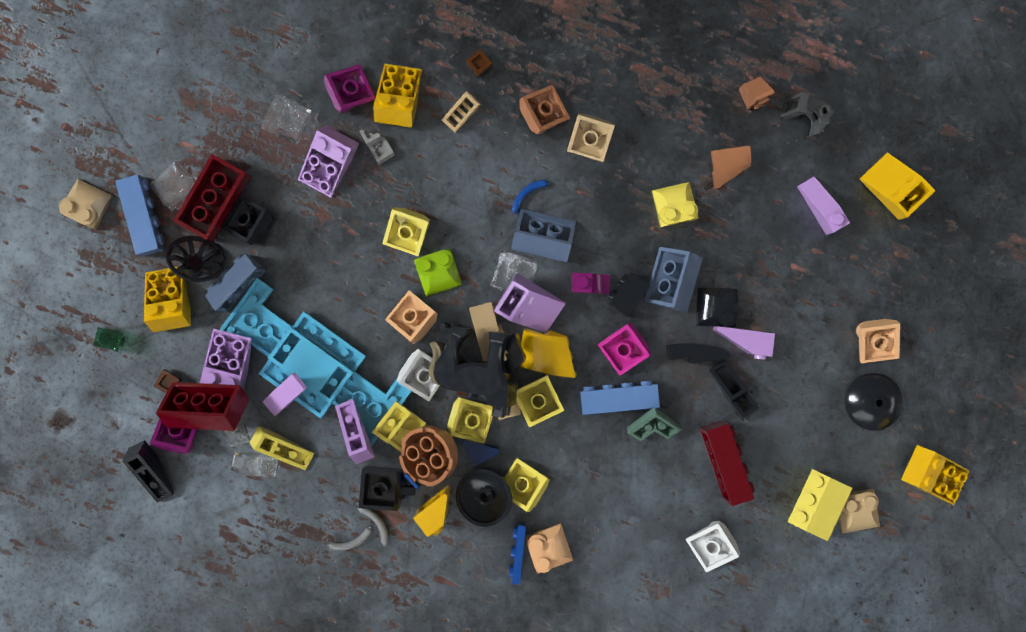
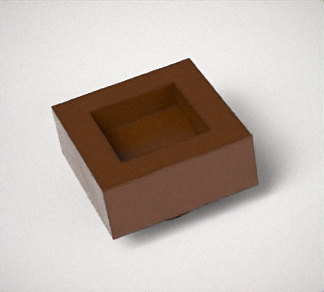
[466,49,492,77]
[153,369,182,393]

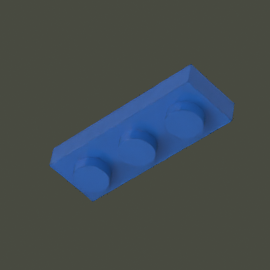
[509,522,526,585]

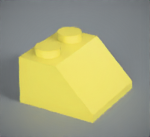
[516,374,564,427]

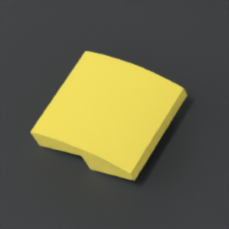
[372,401,426,452]

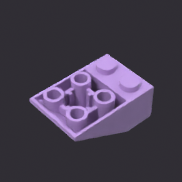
[298,125,359,198]
[494,273,566,333]
[200,328,252,390]

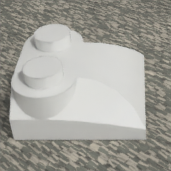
[397,349,440,401]
[686,521,740,572]

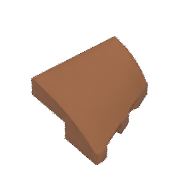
[711,146,751,189]

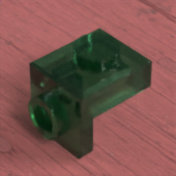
[93,327,125,352]

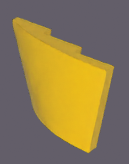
[520,329,577,378]

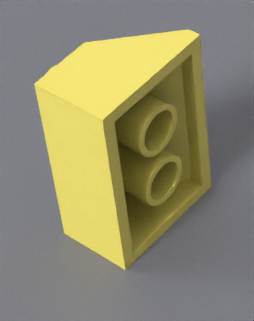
[788,469,853,541]

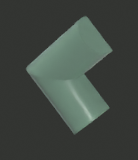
[627,407,682,441]

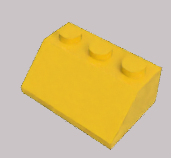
[413,485,451,537]

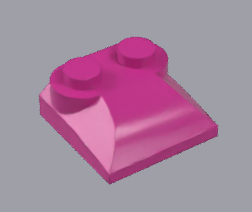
[598,322,652,376]

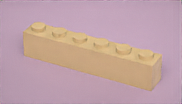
[469,302,521,420]

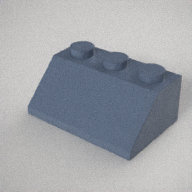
[511,209,576,262]
[644,247,703,313]
[205,254,266,312]

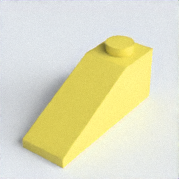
[249,426,314,470]

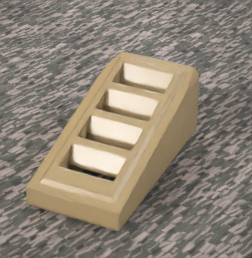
[442,91,482,133]

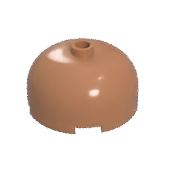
[399,425,458,486]

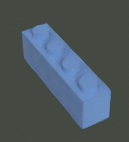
[115,174,165,256]
[579,380,660,415]

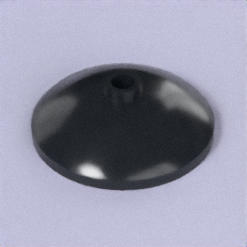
[845,373,903,431]
[456,468,512,527]

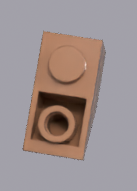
[739,77,774,110]

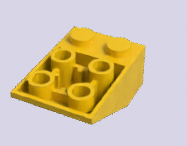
[373,64,422,128]
[860,152,935,220]
[144,267,191,333]
[901,445,970,505]

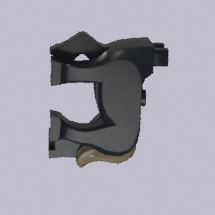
[429,322,526,418]

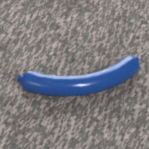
[512,180,549,214]

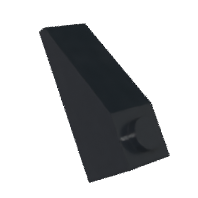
[122,440,174,503]

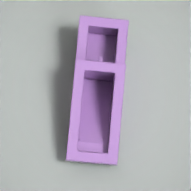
[263,372,307,416]

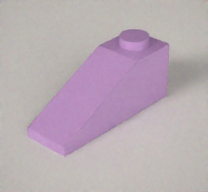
[797,177,850,235]
[713,326,775,360]
[335,399,374,465]

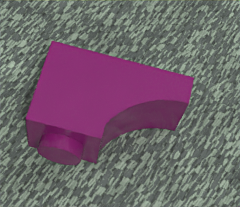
[571,273,610,294]

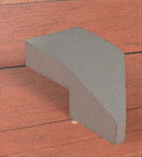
[359,130,395,165]

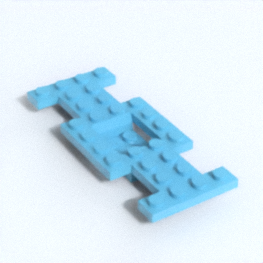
[219,278,412,447]

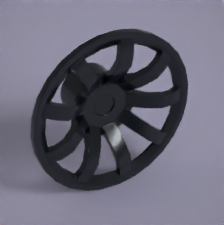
[165,236,226,282]

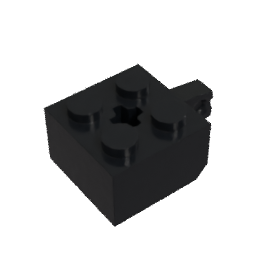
[359,466,416,511]

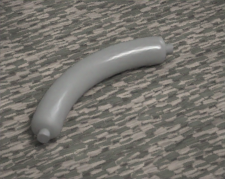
[357,507,389,546]
[328,526,372,551]

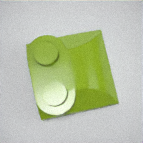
[414,248,462,297]

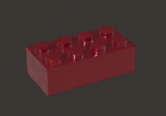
[173,154,251,242]
[156,382,249,431]
[699,421,755,506]

